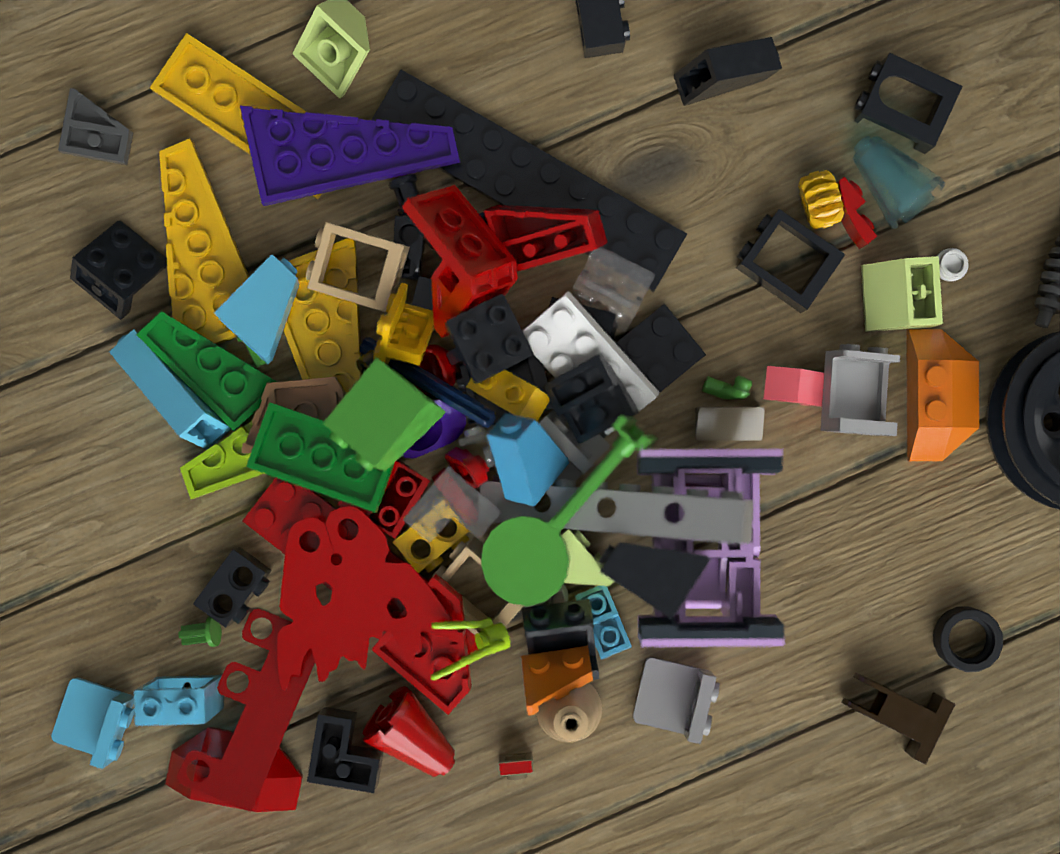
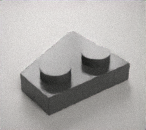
[58,88,133,165]

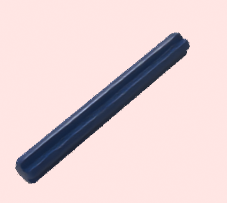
[360,337,497,428]

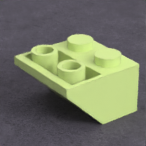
[861,256,943,331]
[560,529,614,586]

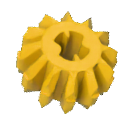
[798,170,844,229]

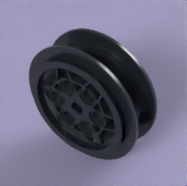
[986,331,1060,510]

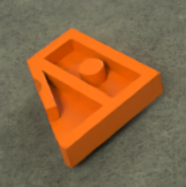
[521,646,593,715]

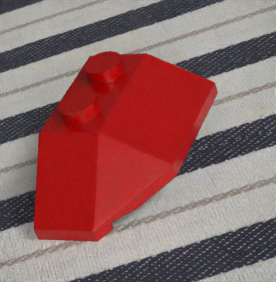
[165,727,303,812]

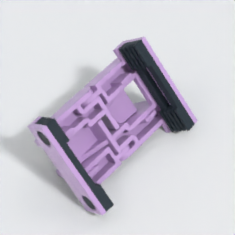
[637,449,784,647]

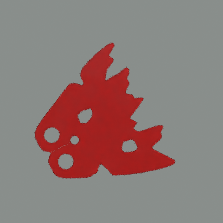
[277,506,460,691]

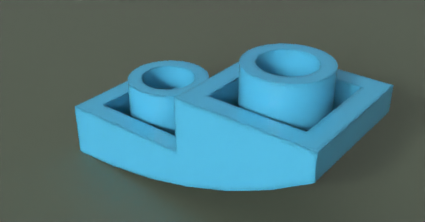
[575,586,632,660]

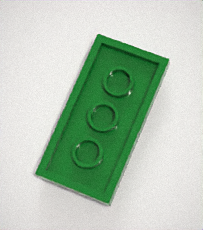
[246,402,395,513]

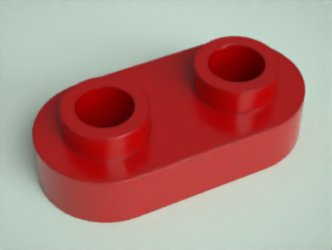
[444,447,489,488]

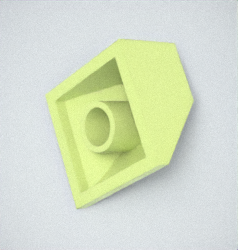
[292,0,370,99]

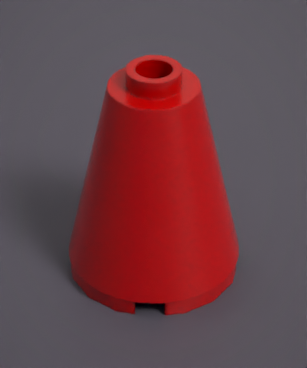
[362,686,455,777]

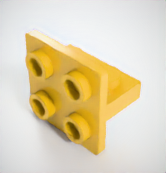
[373,282,434,366]

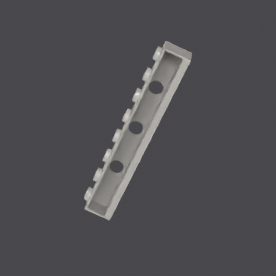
[478,475,754,544]

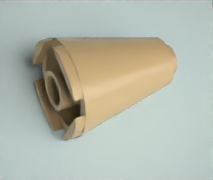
[536,683,602,742]

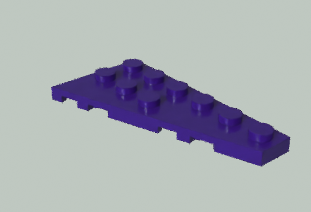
[240,105,460,206]

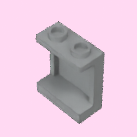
[821,344,900,436]

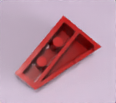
[484,205,608,272]

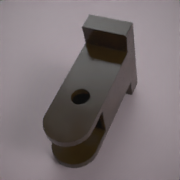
[841,672,955,765]

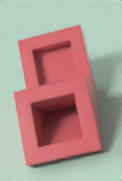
[763,366,824,407]

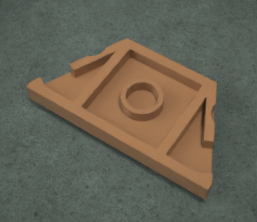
[241,377,347,453]

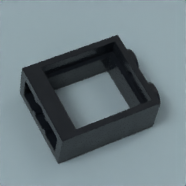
[736,209,845,313]

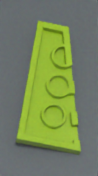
[180,421,265,499]

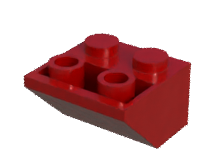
[337,459,430,539]

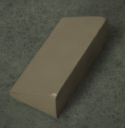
[695,407,765,440]

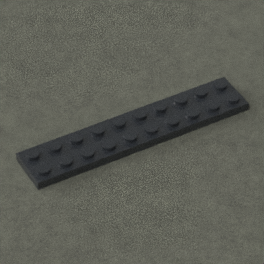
[372,69,687,293]

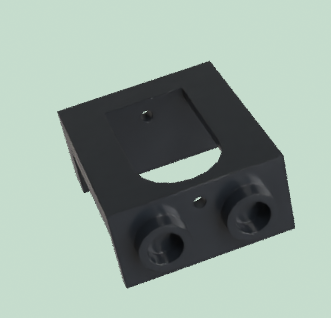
[854,53,963,154]

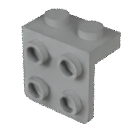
[633,657,720,744]

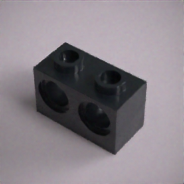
[193,547,272,628]

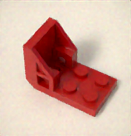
[402,185,518,338]

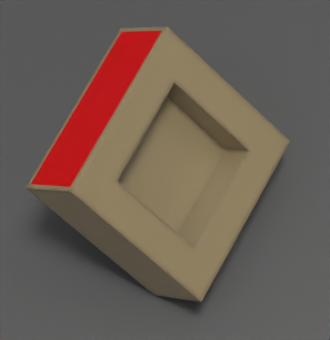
[498,752,533,780]

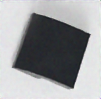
[543,354,639,444]

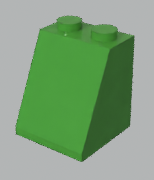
[323,358,446,471]

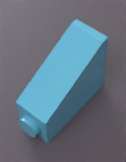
[214,255,300,364]

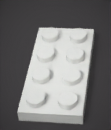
[522,291,659,436]

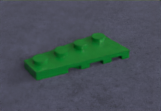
[136,311,277,431]

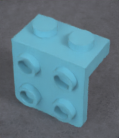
[51,677,135,769]

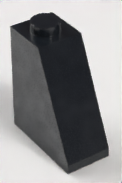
[673,37,782,106]
[598,542,711,619]

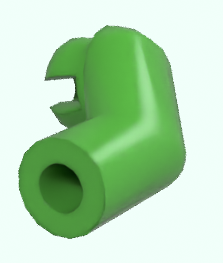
[702,376,752,400]

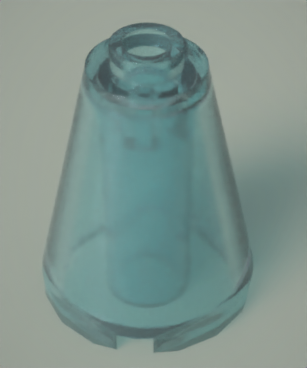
[853,136,946,229]

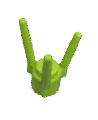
[431,617,510,680]

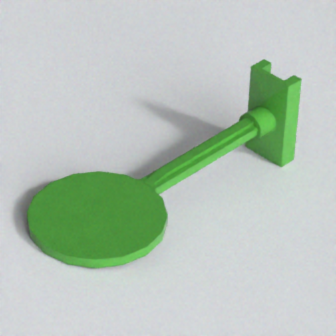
[481,415,658,606]

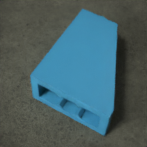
[487,414,569,506]

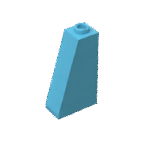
[109,329,231,450]

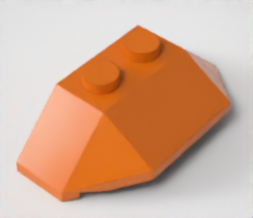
[907,329,979,461]

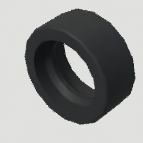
[933,606,1003,672]

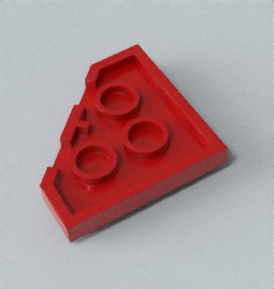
[371,574,472,715]

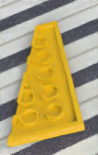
[159,138,249,345]
[283,238,362,394]

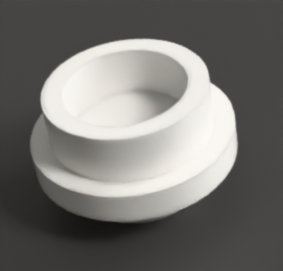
[937,248,968,282]

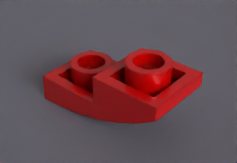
[837,176,877,249]

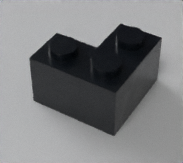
[307,707,384,794]

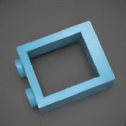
[134,675,224,726]

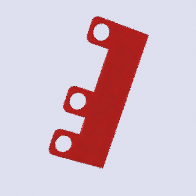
[177,609,315,812]

